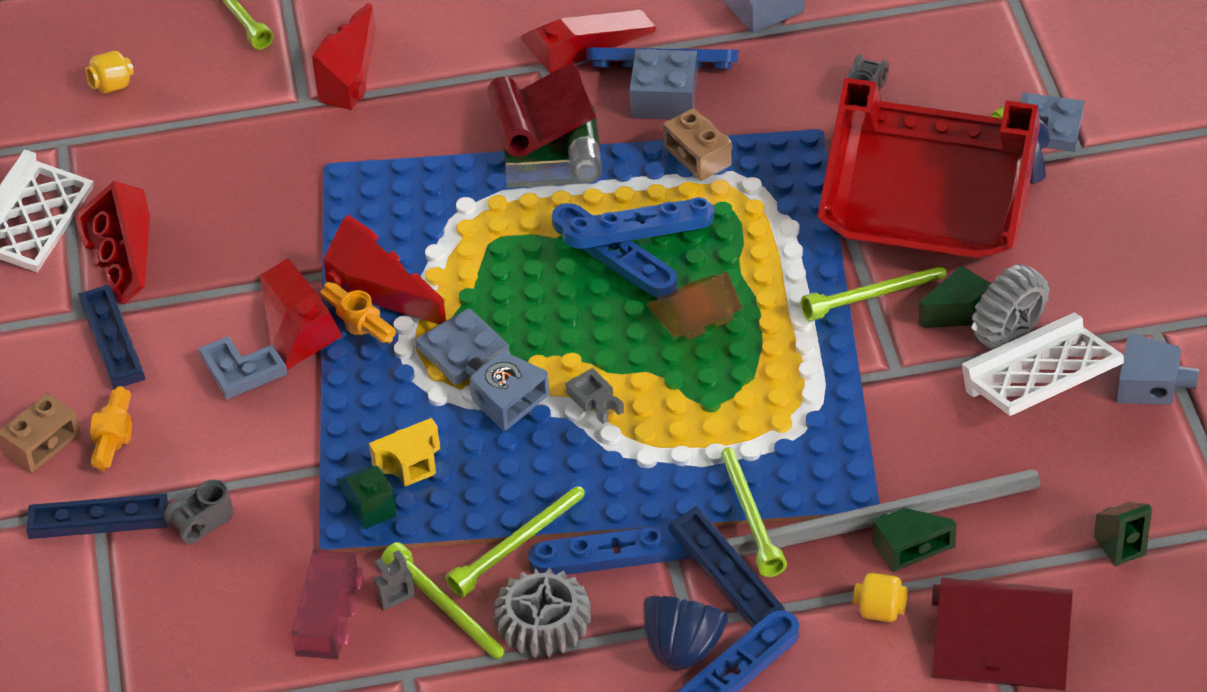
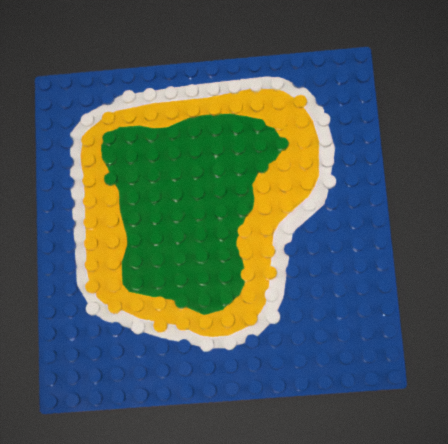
[319,129,880,554]

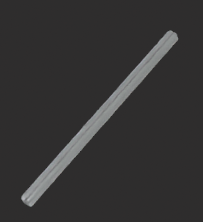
[726,469,1040,557]

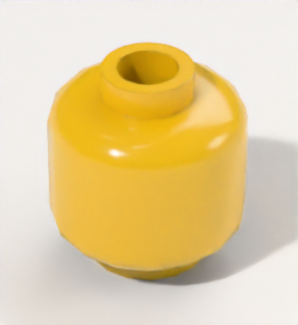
[85,50,134,94]
[853,573,908,622]

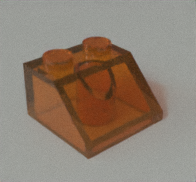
[647,272,743,340]

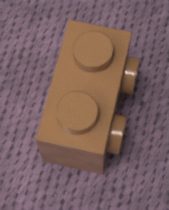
[663,108,733,181]
[0,393,81,474]

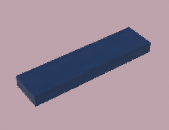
[78,284,146,389]
[27,493,169,539]
[668,506,785,628]

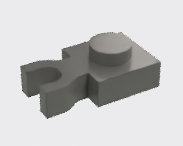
[565,368,624,424]
[373,550,415,611]

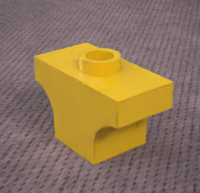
[369,418,440,487]

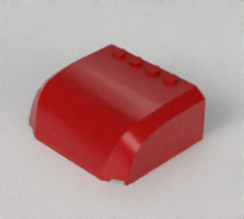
[817,77,1040,259]

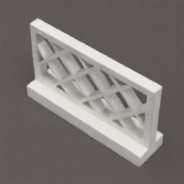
[0,150,94,273]
[962,312,1124,416]

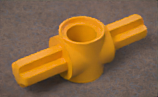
[320,282,396,344]
[90,386,132,471]

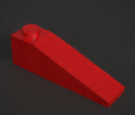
[312,3,376,110]
[521,10,656,74]
[75,180,150,304]
[323,215,446,325]
[260,258,342,370]

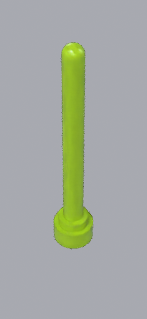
[221,0,274,50]
[801,266,946,321]
[721,447,787,577]
[445,486,585,598]
[381,542,504,659]

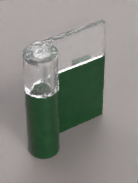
[504,105,602,188]

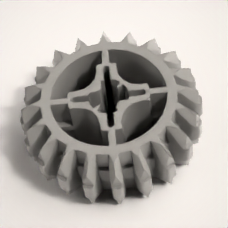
[971,264,1050,350]
[494,567,591,658]

